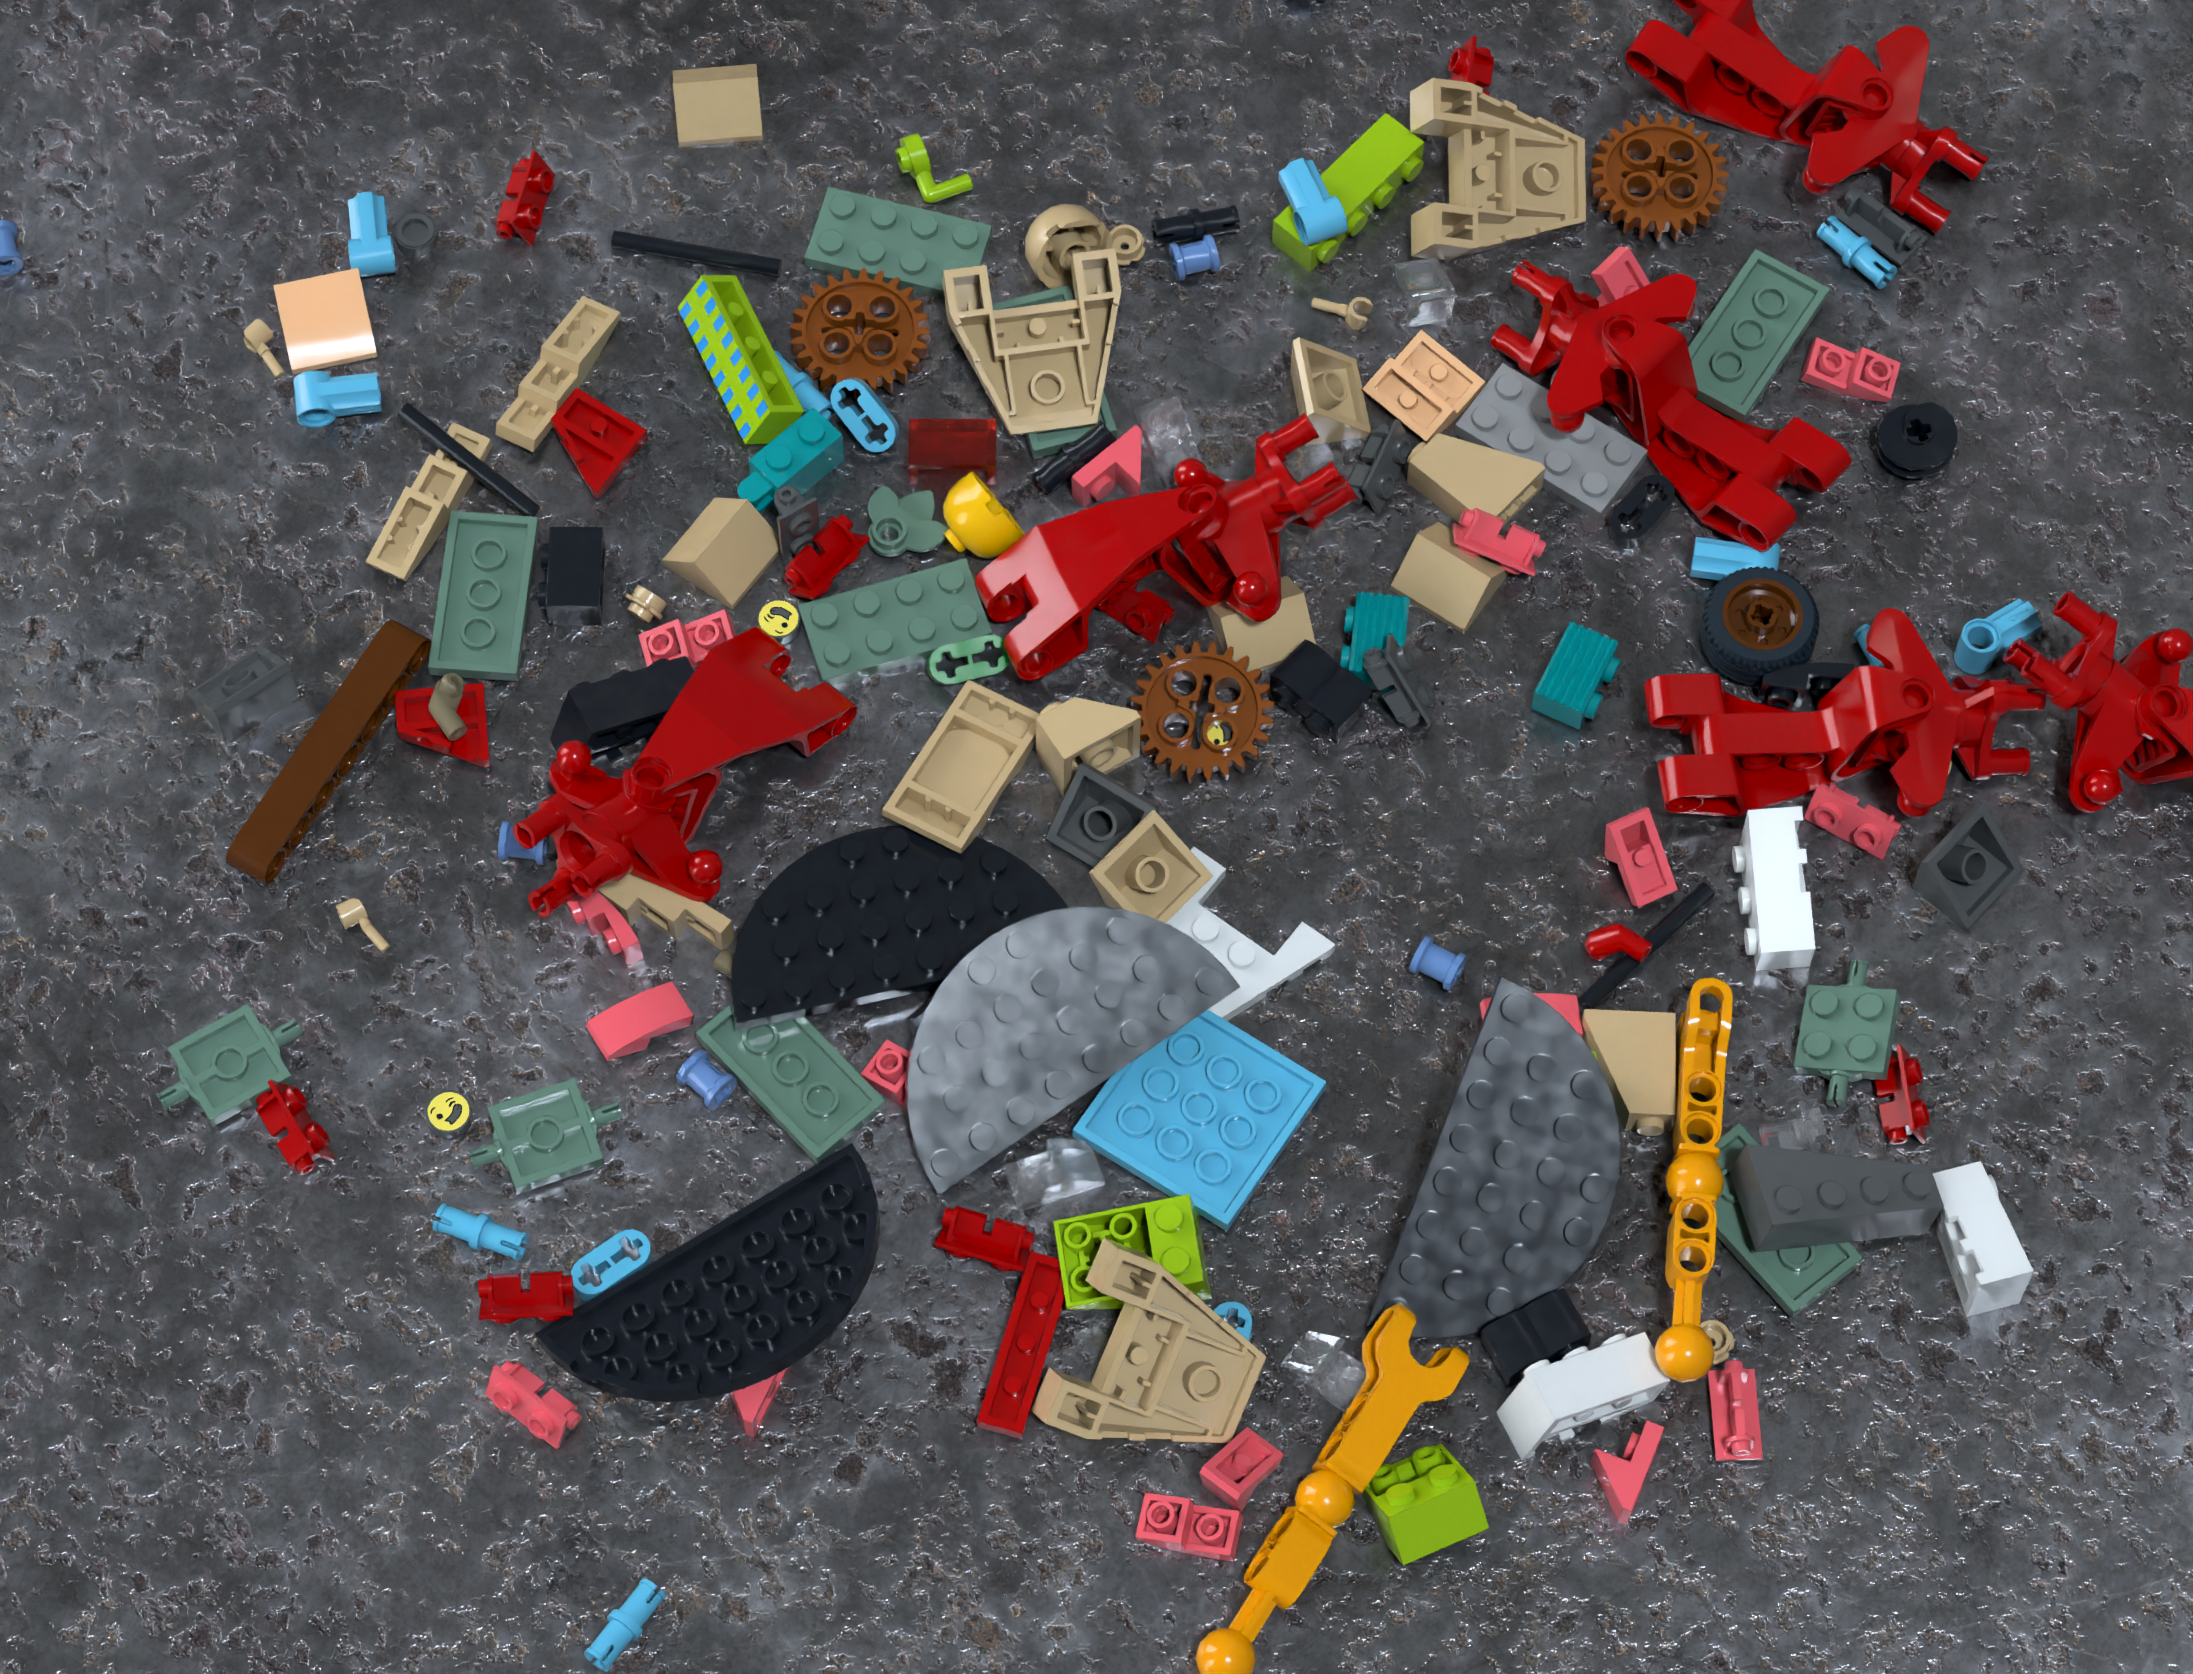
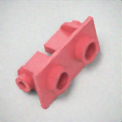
[1452,507,1546,577]
[1803,783,1902,860]
[485,1360,582,1449]
[1708,1360,1763,1461]

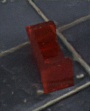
[908,419,997,484]

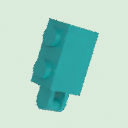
[737,407,845,513]

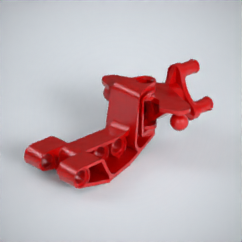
[1625,0,1989,234]
[1491,260,1852,552]
[975,413,1358,681]
[2003,591,2193,813]
[1643,608,2046,818]
[513,626,858,918]

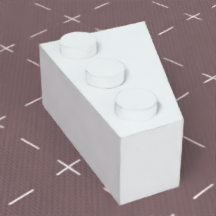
[1732,806,1815,971]
[1933,1161,2034,1317]
[1496,1332,1671,1461]

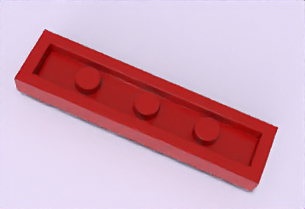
[977,1251,1065,1440]

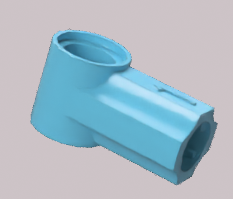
[1278,158,1348,246]
[348,192,396,277]
[293,371,382,428]
[1690,537,1781,581]
[1954,599,2042,675]

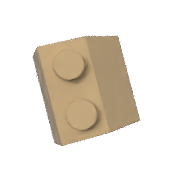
[1036,697,1141,797]

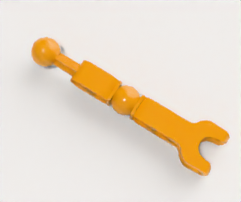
[1655,978,1733,1383]
[1195,1303,1470,1674]

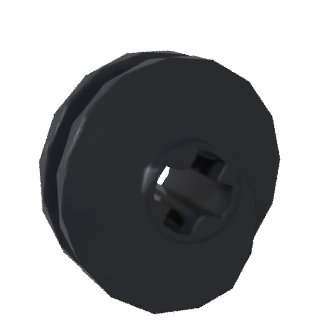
[1876,402,1958,478]

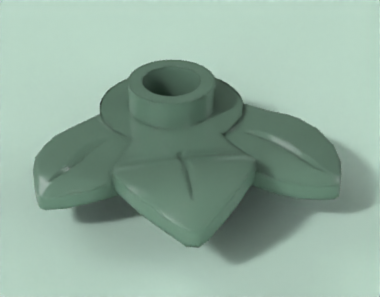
[867,485,949,557]

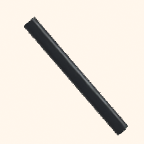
[611,230,782,276]
[398,403,540,517]
[1578,883,1715,1009]

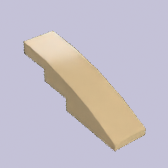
[495,296,621,452]
[365,422,494,582]
[556,859,734,950]

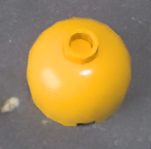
[943,471,1025,559]

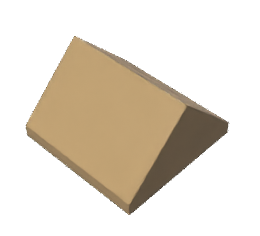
[672,64,763,147]
[1290,337,1371,446]
[662,497,780,610]
[1390,522,1510,634]
[1205,576,1316,672]
[1089,810,1213,923]

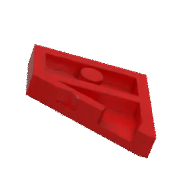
[551,387,648,499]
[394,682,491,768]

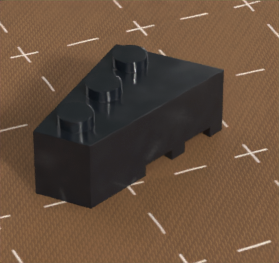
[550,656,695,764]

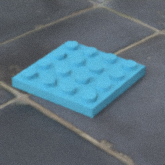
[1072,1010,1327,1232]

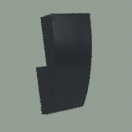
[1757,662,1855,709]

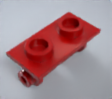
[1448,35,1494,96]
[494,151,555,246]
[783,514,870,599]
[1096,582,1176,644]
[1875,1044,1930,1145]
[256,1080,335,1175]
[934,1206,1036,1272]
[478,1271,575,1324]

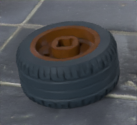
[1700,566,1819,687]

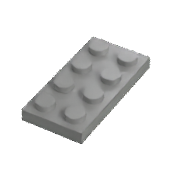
[1454,363,1648,521]

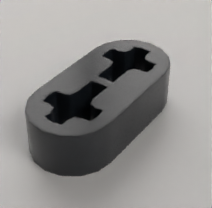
[1608,475,1675,549]

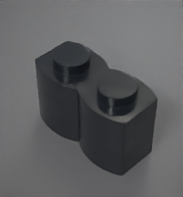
[1269,639,1373,742]
[1481,1288,1592,1387]

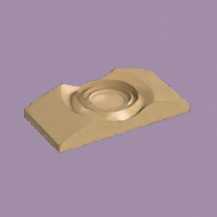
[882,679,1039,854]

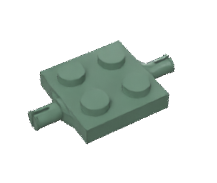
[1794,959,1900,1108]
[156,1004,303,1127]
[468,1078,623,1194]

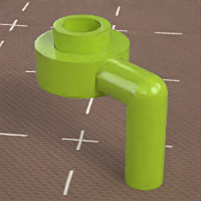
[895,133,973,203]

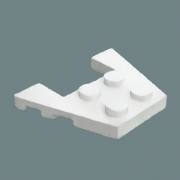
[1167,847,1335,1021]

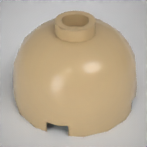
[1025,204,1113,290]

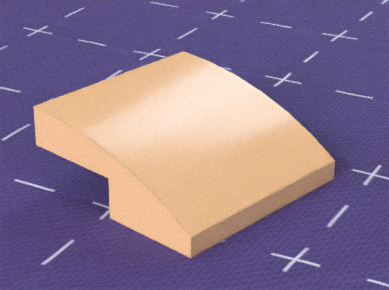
[273,268,378,375]
[1362,330,1486,443]

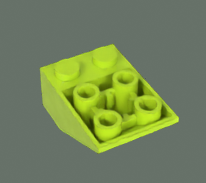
[1053,1194,1212,1310]

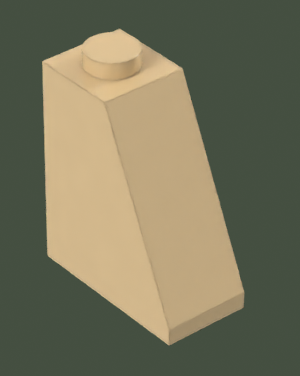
[1407,433,1546,529]
[1581,1009,1676,1136]

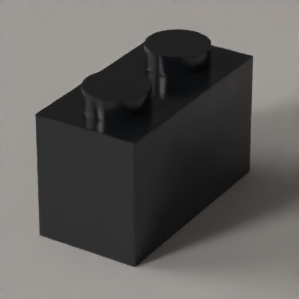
[538,527,606,626]

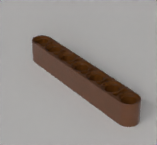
[226,619,431,885]

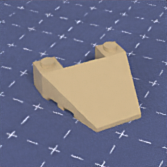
[1410,78,1586,261]
[942,248,1122,436]
[1031,1238,1267,1443]

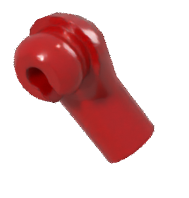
[1585,923,1653,963]

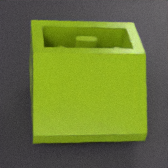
[1362,1443,1489,1565]

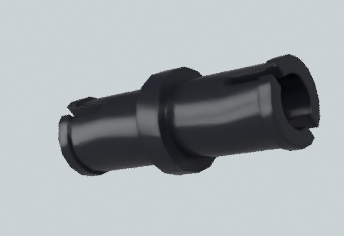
[1151,205,1240,247]
[1033,420,1117,496]

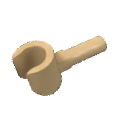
[1311,297,1373,330]
[244,319,285,379]
[336,898,390,953]

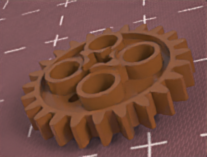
[1589,113,1729,242]
[790,268,930,400]
[1131,641,1274,785]

